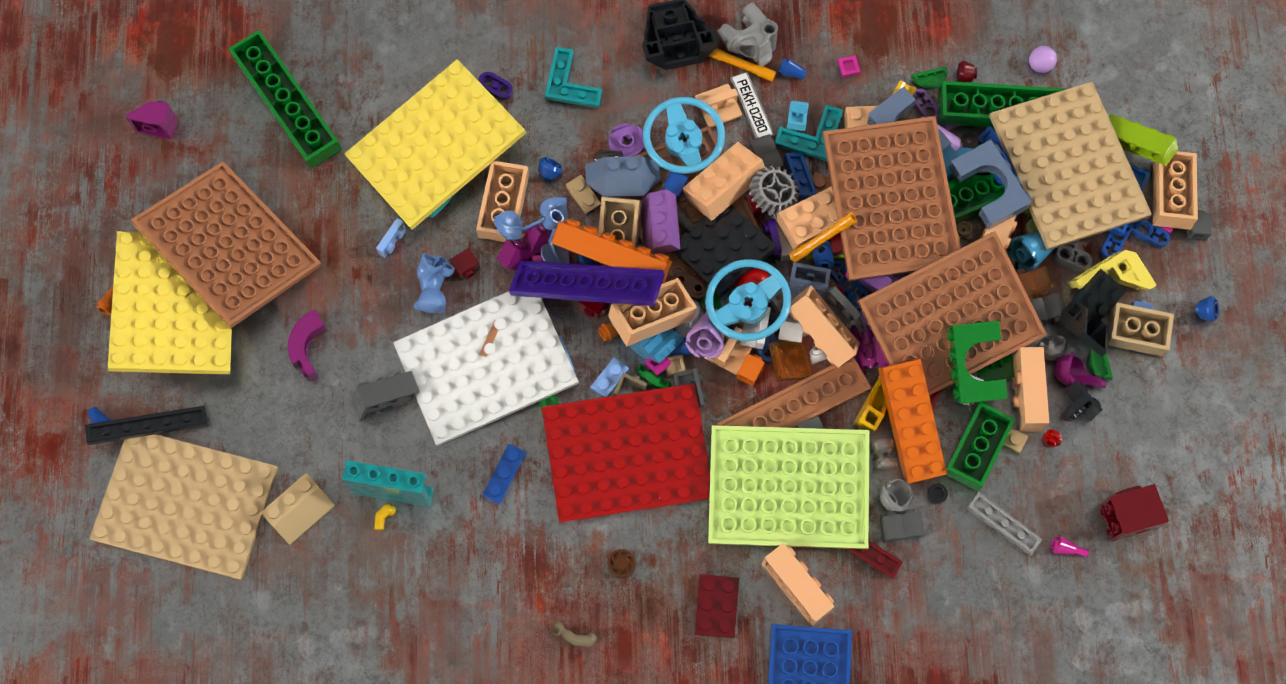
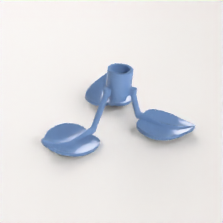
[494,197,569,264]

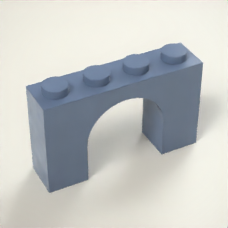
[867,86,951,152]
[949,140,1031,230]

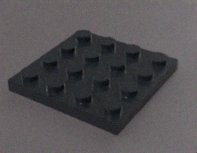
[672,205,777,297]

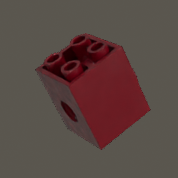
[1100,484,1169,542]

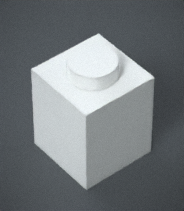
[778,317,806,343]

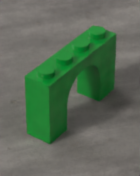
[946,321,1008,404]

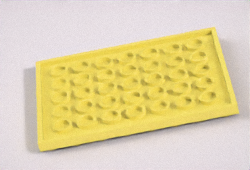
[344,59,527,230]
[108,231,232,374]

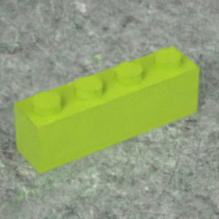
[1108,114,1178,166]

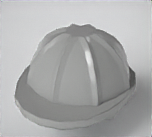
[879,478,913,512]

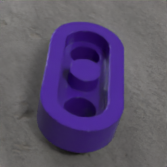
[478,72,513,100]
[763,219,782,256]

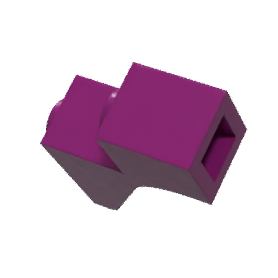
[497,223,552,271]

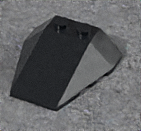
[642,0,718,70]

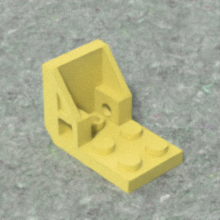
[1067,250,1156,291]

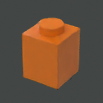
[736,354,765,387]

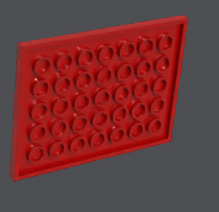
[542,383,710,523]

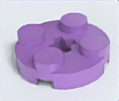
[608,123,645,157]

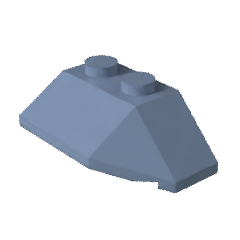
[585,156,661,198]

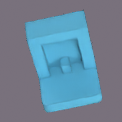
[787,101,809,131]

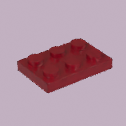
[694,574,739,639]

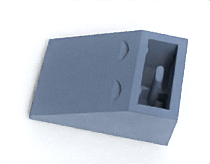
[787,262,831,318]

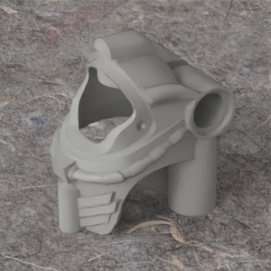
[716,2,778,67]

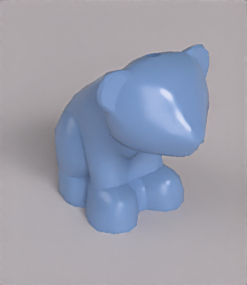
[414,253,455,313]

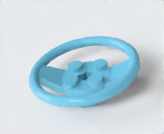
[643,97,725,174]
[705,259,791,341]

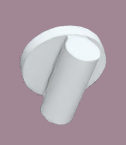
[809,346,827,364]

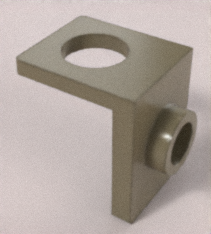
[613,372,647,396]

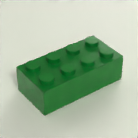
[946,402,1016,492]

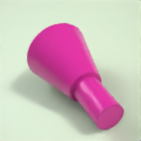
[1051,535,1089,557]

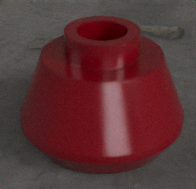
[957,60,977,83]

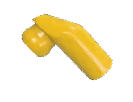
[374,504,396,531]

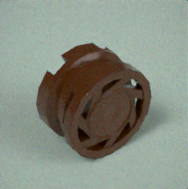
[608,549,636,578]

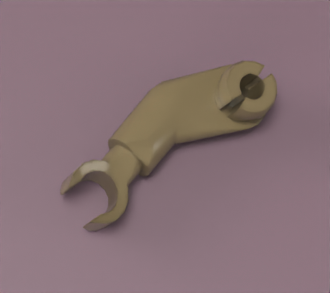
[552,620,597,647]

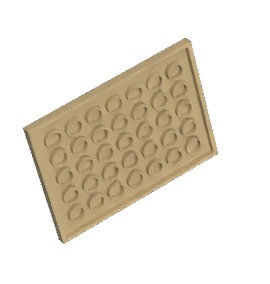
[989,81,1152,250]
[89,434,278,581]

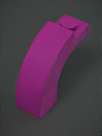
[288,309,327,381]

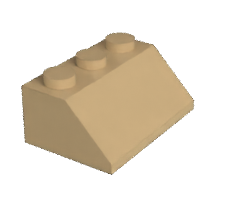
[260,473,335,545]

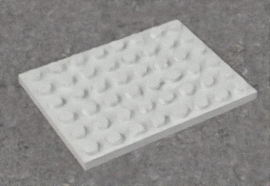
[393,291,579,447]

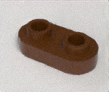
[672,272,708,301]

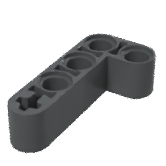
[1053,240,1092,274]

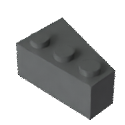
[351,371,420,421]

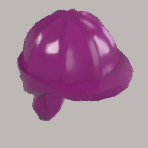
[1054,352,1106,388]

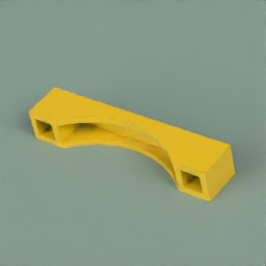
[853,364,889,434]

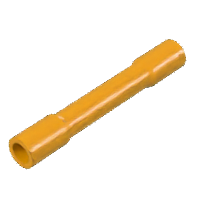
[708,48,776,82]
[789,212,857,263]

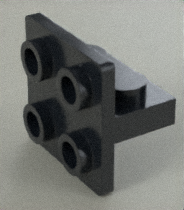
[1061,380,1103,421]

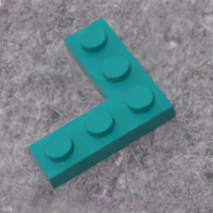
[545,47,603,109]
[775,105,843,161]

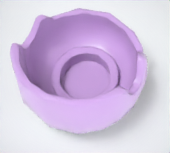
[1029,46,1057,73]

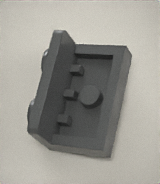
[673,367,707,408]

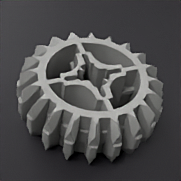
[749,165,800,216]

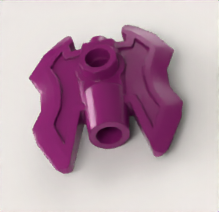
[850,325,888,375]

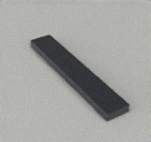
[85,406,208,445]

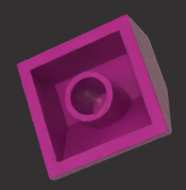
[126,101,178,140]

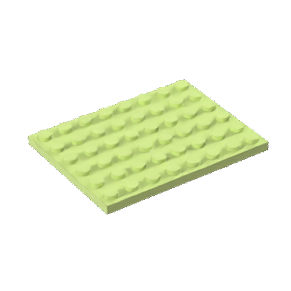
[708,425,869,549]

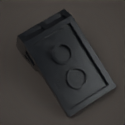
[1060,268,1127,357]

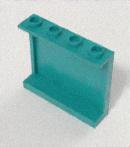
[342,460,434,507]

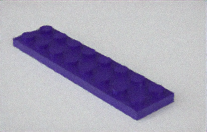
[509,261,665,306]

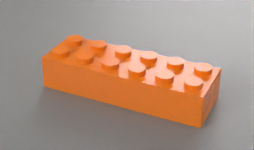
[551,218,672,284]
[878,359,947,483]

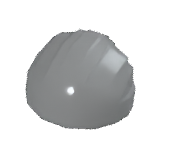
[1037,335,1067,361]

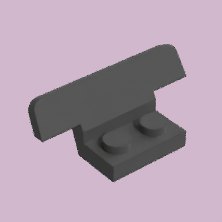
[797,285,861,326]

